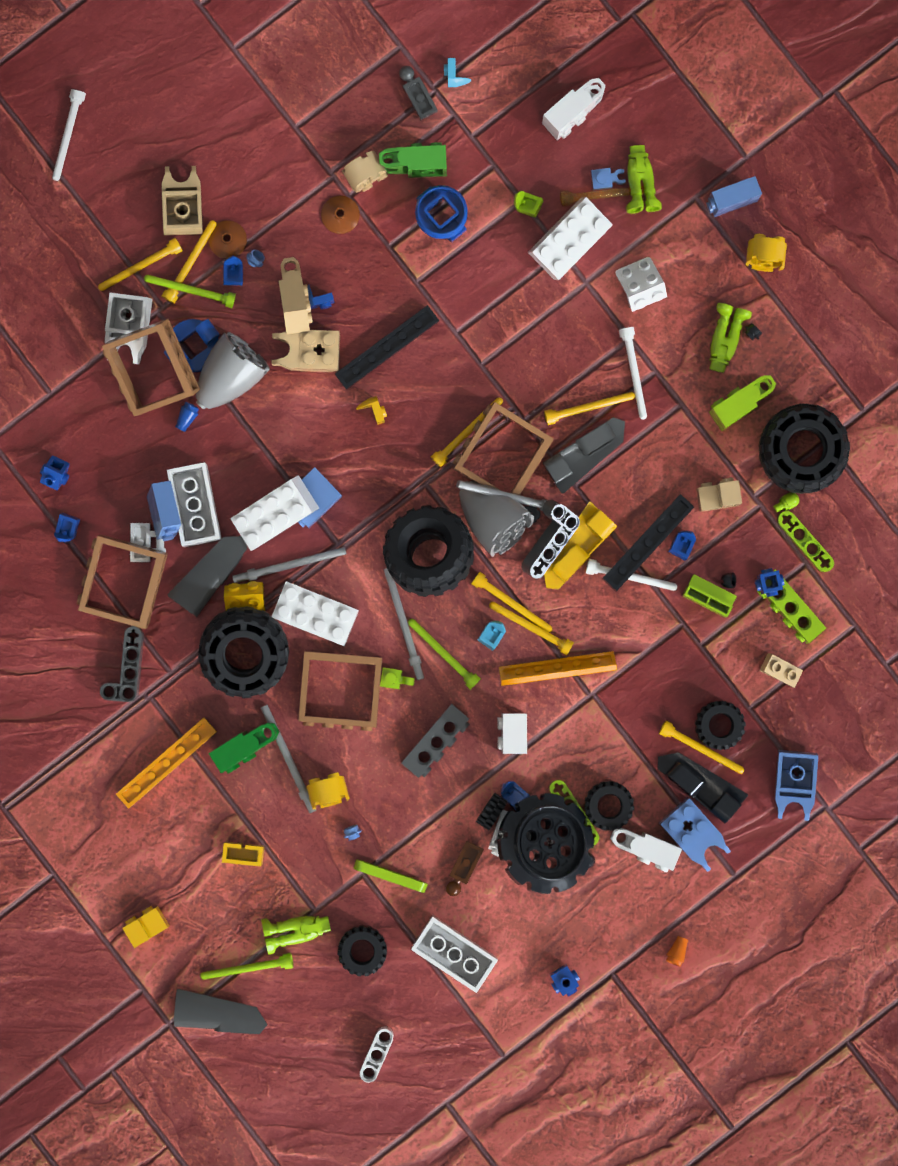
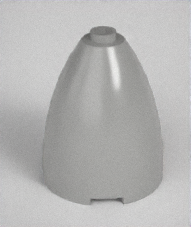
[195,332,270,409]
[459,481,534,557]

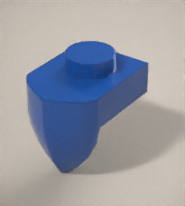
[223,255,243,286]
[307,284,335,309]
[54,513,80,542]
[668,530,696,561]
[501,781,530,810]

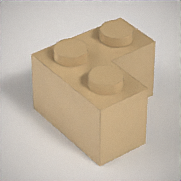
[696,478,742,512]

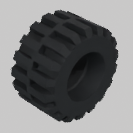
[695,701,746,750]
[584,781,634,831]
[338,925,387,977]

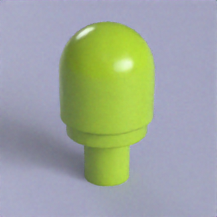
[773,492,799,512]

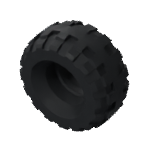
[759,404,850,494]
[383,505,474,597]
[198,606,289,698]

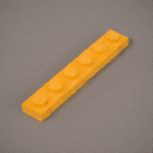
[499,651,617,686]
[116,717,217,809]

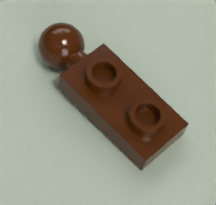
[446,841,484,896]

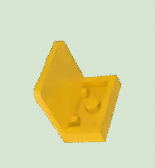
[224,581,265,611]

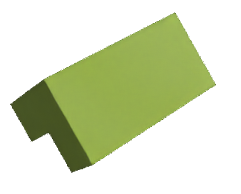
[682,574,737,618]

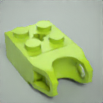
[709,375,776,431]

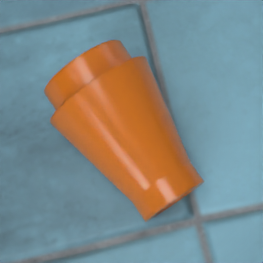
[666,936,688,967]

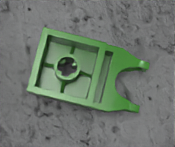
[379,142,447,178]

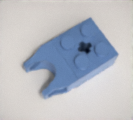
[775,750,819,821]
[659,797,731,872]

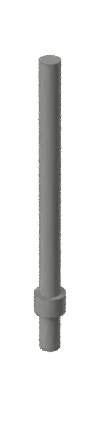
[456,480,556,512]
[232,547,347,583]
[383,568,424,680]
[261,705,316,813]

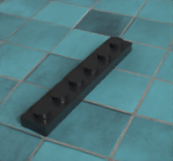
[335,305,439,390]
[602,494,694,592]

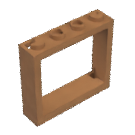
[102,319,200,417]
[453,402,554,495]
[77,534,168,629]
[298,651,382,731]

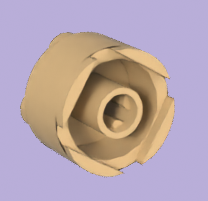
[342,151,388,193]

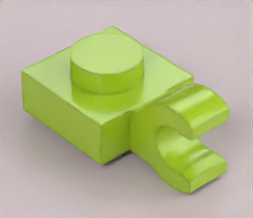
[380,667,415,690]

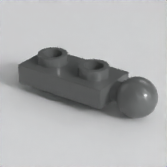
[399,66,438,121]

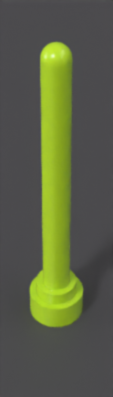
[144,275,236,308]
[408,619,481,690]
[200,953,294,980]

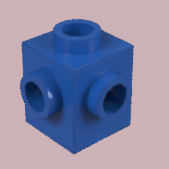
[40,455,70,491]
[755,568,784,597]
[550,964,580,996]

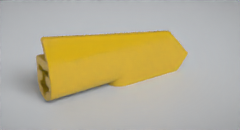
[544,502,617,589]

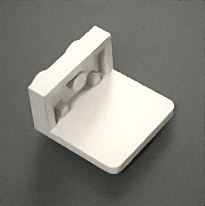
[615,257,667,312]

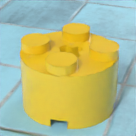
[746,234,787,272]
[306,772,350,809]

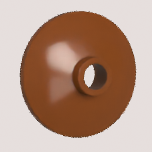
[321,196,360,234]
[208,221,247,259]

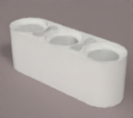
[360,1026,394,1083]

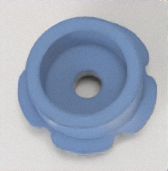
[246,249,265,267]
[343,824,362,841]

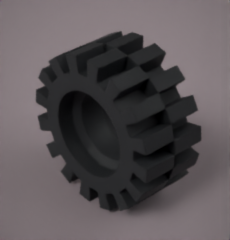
[476,793,508,830]

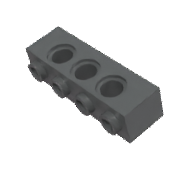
[401,704,470,778]

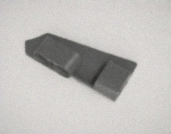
[543,417,625,494]
[168,536,247,617]
[174,989,268,1034]

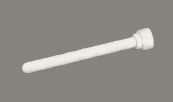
[52,89,86,181]
[619,327,647,419]
[585,558,677,591]

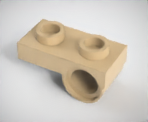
[759,653,803,688]

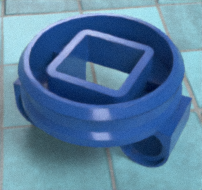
[415,185,468,243]
[164,319,221,372]

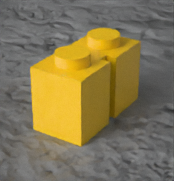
[222,842,265,866]
[122,905,170,948]

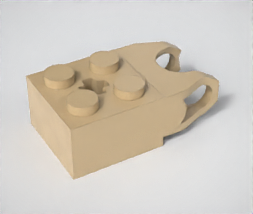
[162,166,203,235]
[279,257,313,334]
[271,330,340,372]

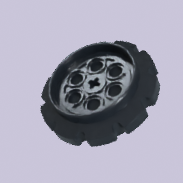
[497,793,594,894]

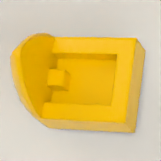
[356,396,387,425]

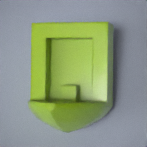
[514,191,544,218]

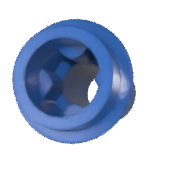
[175,402,199,432]

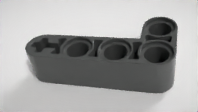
[521,500,580,579]
[100,626,144,702]

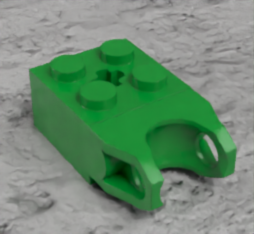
[208,723,280,774]

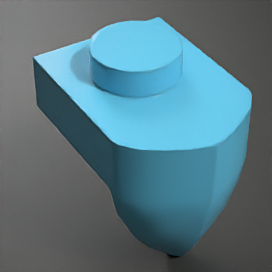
[444,58,471,87]
[477,621,506,651]

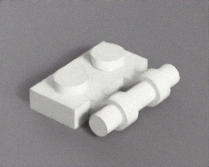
[130,523,166,562]

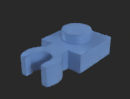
[591,168,626,191]

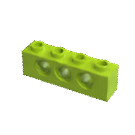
[756,569,826,644]

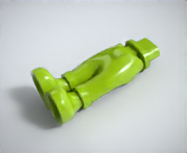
[626,145,662,214]
[709,303,752,373]
[261,916,331,955]

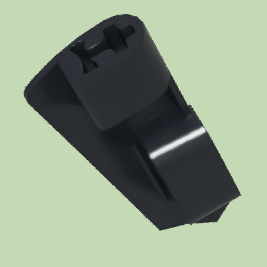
[658,752,748,824]

